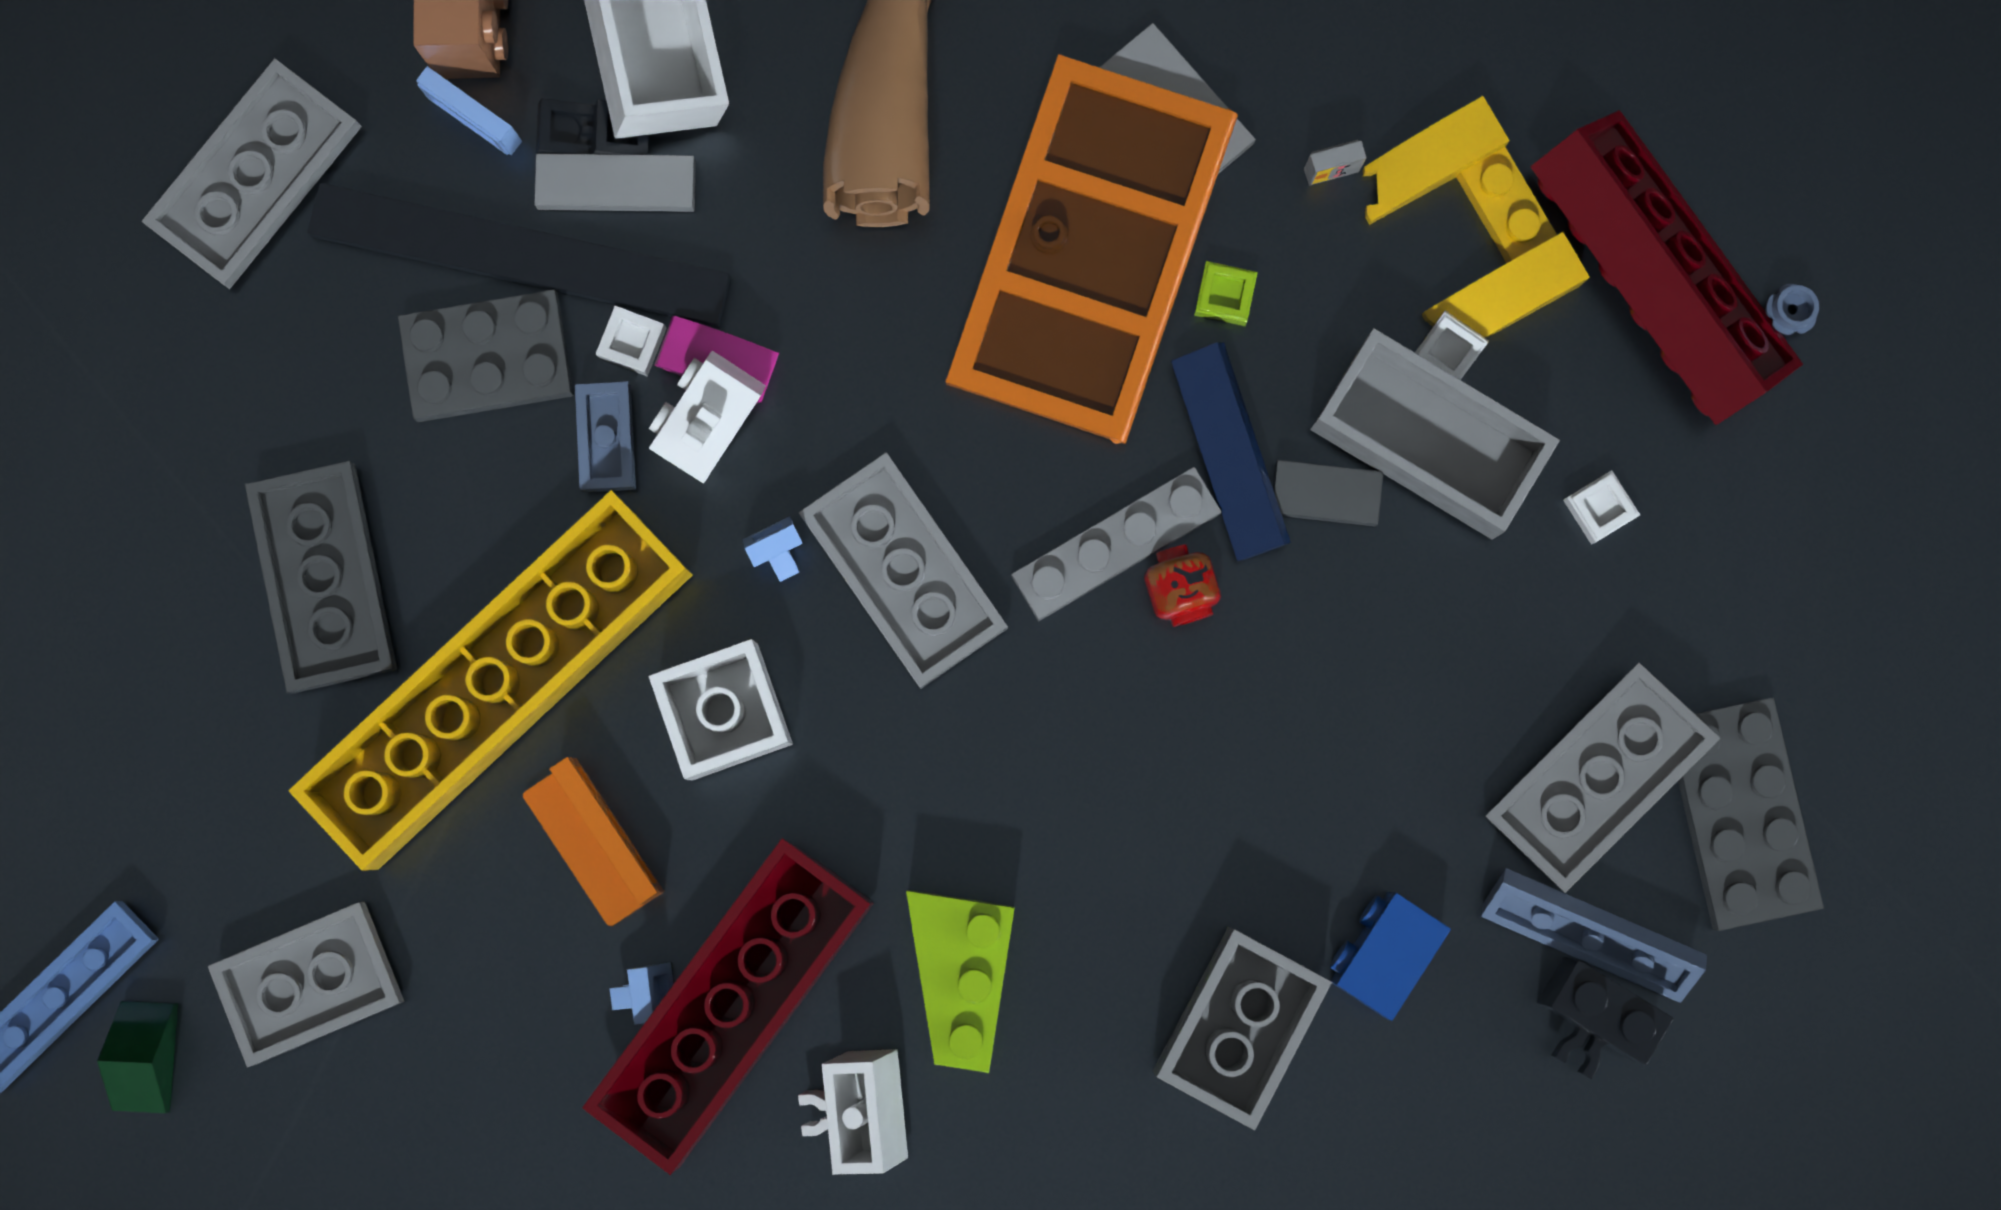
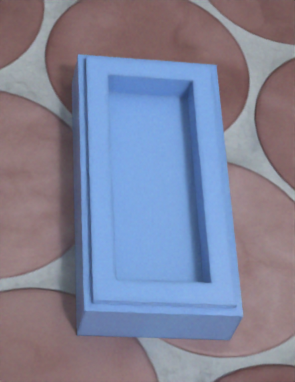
[416,66,522,156]

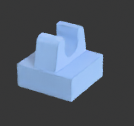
[742,516,803,582]
[609,962,674,1025]

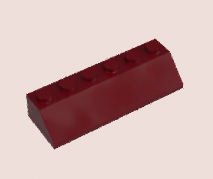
[1530,110,1803,425]
[582,838,874,1175]

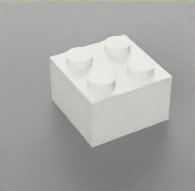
[648,639,793,781]

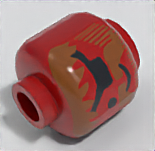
[1144,544,1221,627]

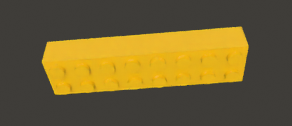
[288,490,693,871]

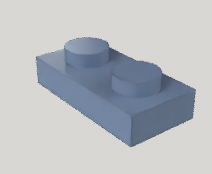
[575,381,636,493]

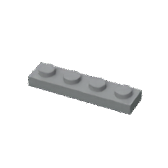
[1011,467,1221,622]

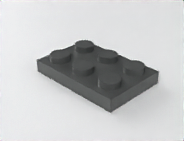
[398,290,574,422]

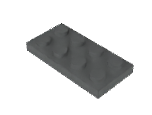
[245,461,397,694]
[1678,698,1824,931]

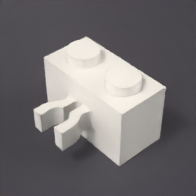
[649,351,766,484]
[798,1049,908,1175]

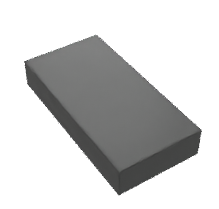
[1273,460,1383,527]

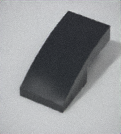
[536,98,649,155]

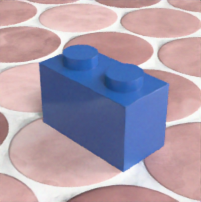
[1330,891,1451,1021]

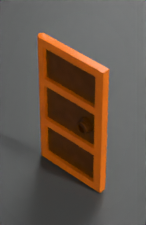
[946,54,1238,444]

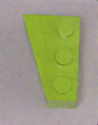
[906,890,1015,1073]

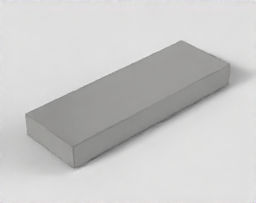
[535,154,696,212]

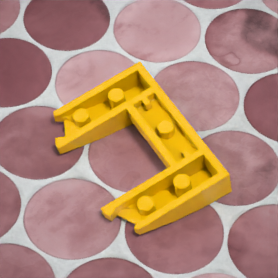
[1363,96,1590,338]

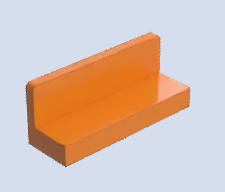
[523,757,665,926]

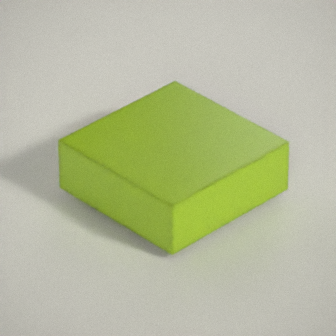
[1194,261,1258,326]

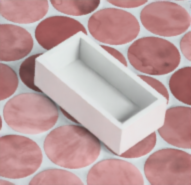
[584,0,729,139]

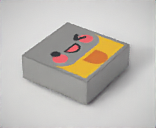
[1304,139,1366,186]

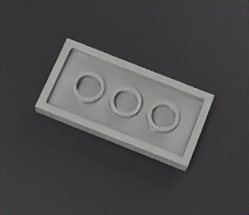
[141,58,362,289]
[798,452,1008,689]
[1486,663,1721,893]

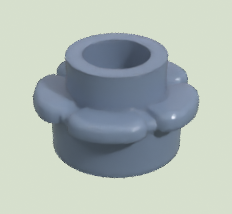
[1766,284,1819,335]

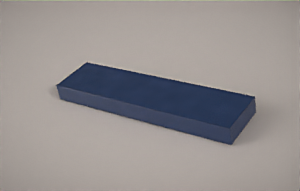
[1171,342,1291,561]

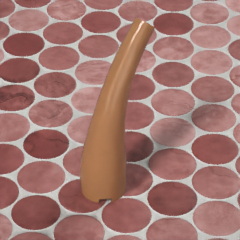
[823,0,931,227]

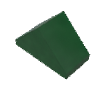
[97,1001,178,1113]

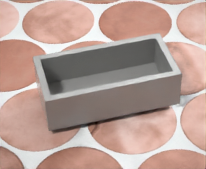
[1310,328,1560,539]

